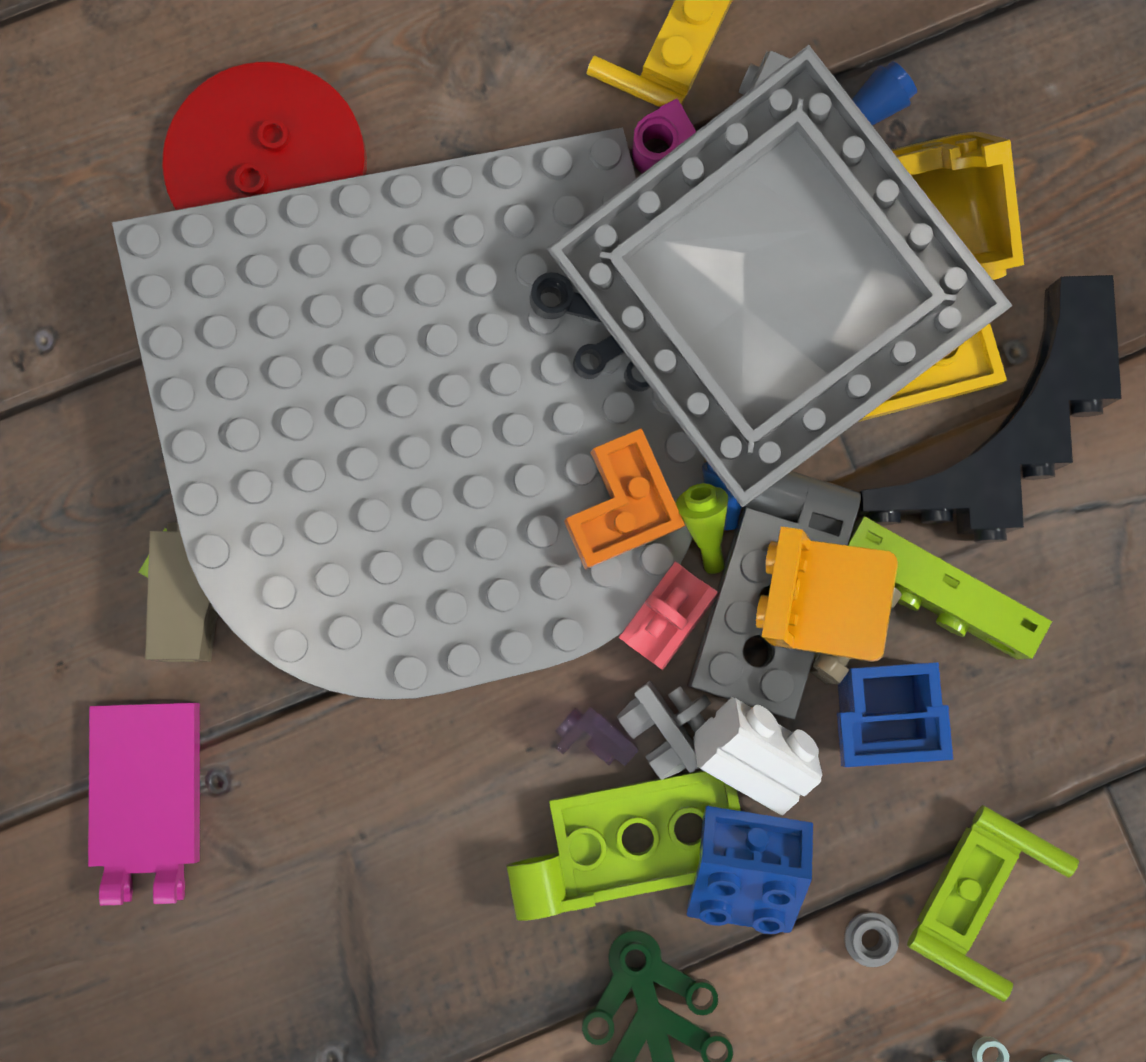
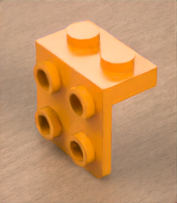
[756,526,898,662]

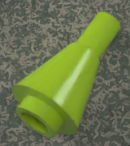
[676,483,728,574]

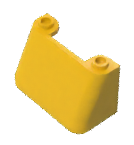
[892,132,1024,280]

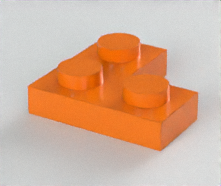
[564,428,685,570]

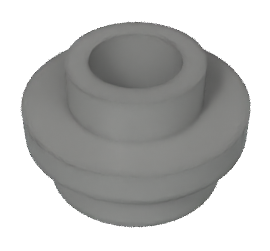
[844,912,899,967]

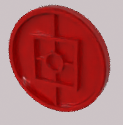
[162,62,367,210]

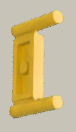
[586,0,733,107]

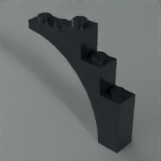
[856,275,1122,543]

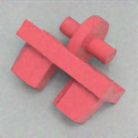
[619,561,719,671]

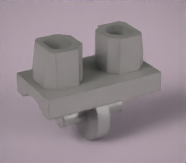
[617,680,711,780]

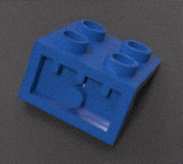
[687,806,813,934]

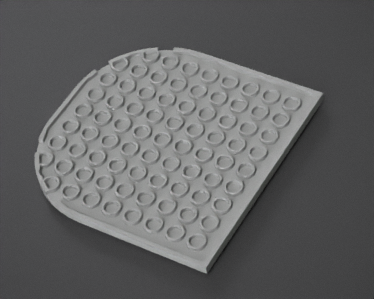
[112,127,704,700]

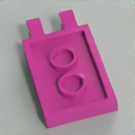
[88,703,200,906]

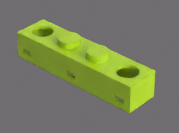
[847,516,1053,660]

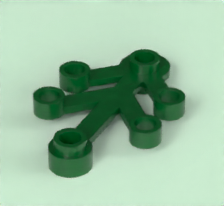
[582,930,733,1062]

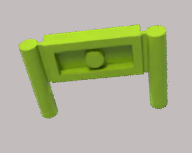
[907,805,1079,1002]

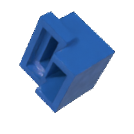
[837,662,953,767]

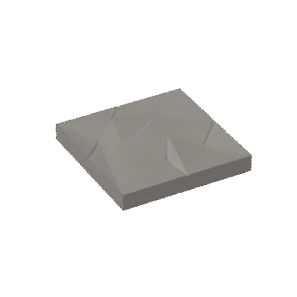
[547,45,1013,508]

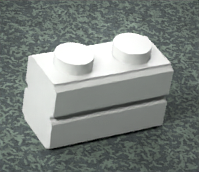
[693,697,822,816]

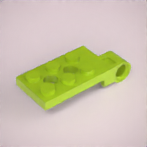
[506,770,741,921]

